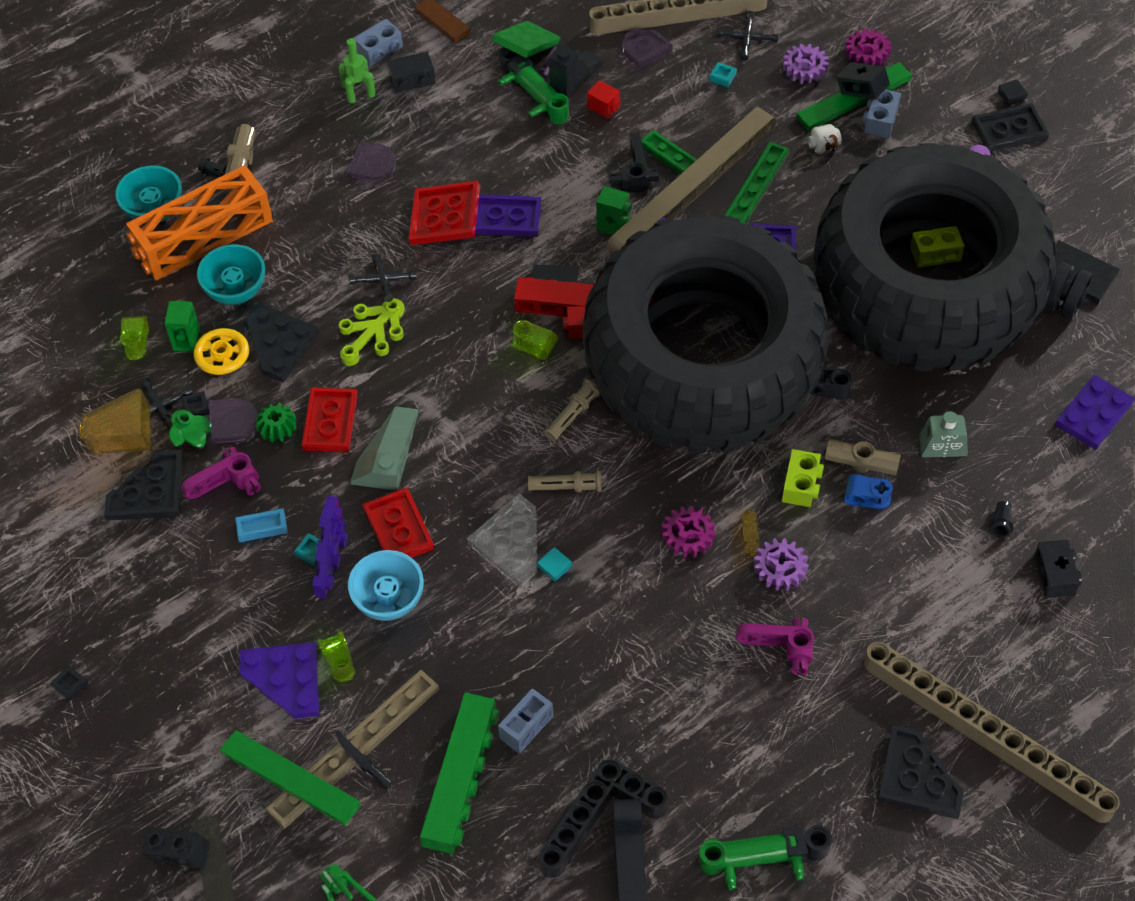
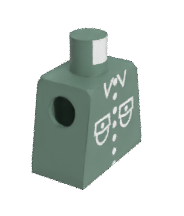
[919,411,968,458]

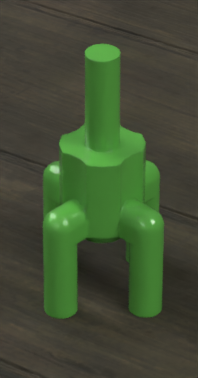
[338,38,376,103]

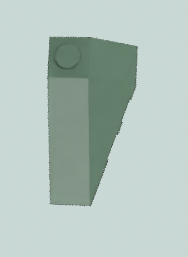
[351,406,419,491]

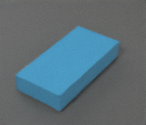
[235,508,288,542]

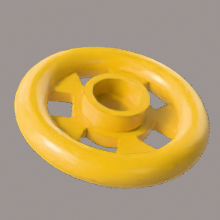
[194,328,249,375]

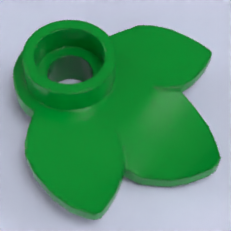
[169,410,215,449]

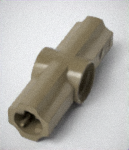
[225,124,256,182]
[825,438,901,476]

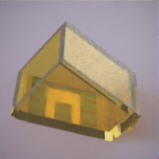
[79,389,151,454]

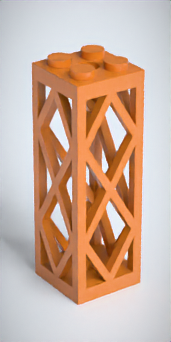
[126,165,273,281]

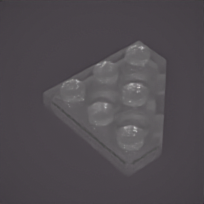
[467,493,537,588]

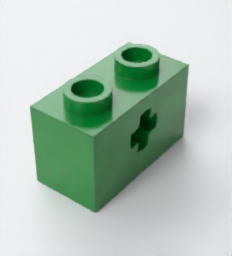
[596,186,632,236]
[165,301,200,352]

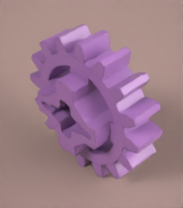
[783,44,829,84]
[754,538,808,591]

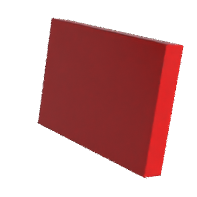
[301,387,358,453]
[362,487,435,558]

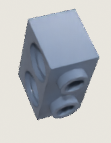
[353,19,403,67]
[862,90,901,138]
[498,688,553,754]

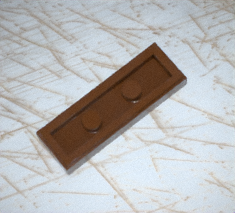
[414,0,471,43]

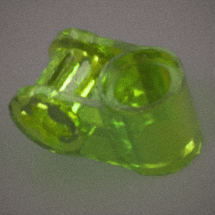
[120,316,149,360]
[513,320,558,359]
[317,631,355,682]

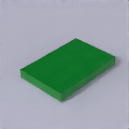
[492,21,561,58]

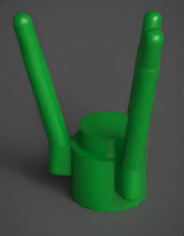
[320,864,378,901]

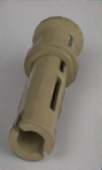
[543,380,600,442]
[528,470,602,493]

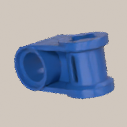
[844,474,893,510]

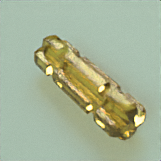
[741,510,760,556]

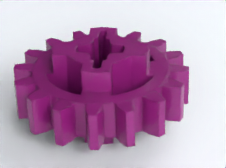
[845,28,891,66]
[662,506,715,558]

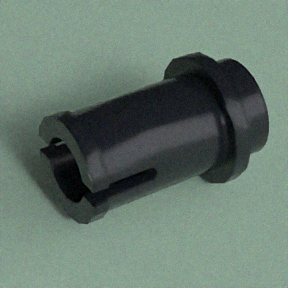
[198,158,227,178]

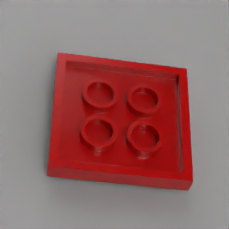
[408,180,480,245]

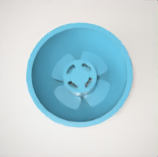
[348,550,424,621]

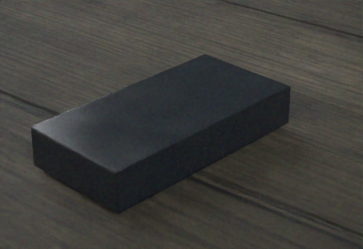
[532,264,578,282]

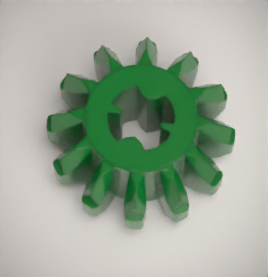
[256,402,296,443]

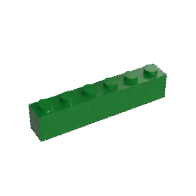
[420,693,499,854]

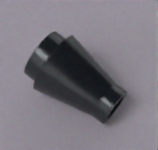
[988,501,1014,538]

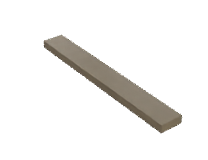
[265,670,439,829]

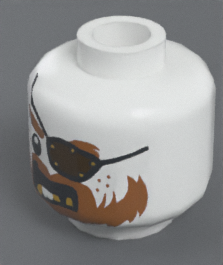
[808,124,842,155]

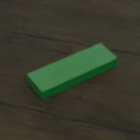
[641,130,697,175]

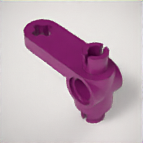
[181,447,261,499]
[736,617,814,675]

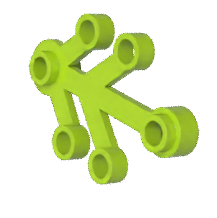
[339,299,405,366]

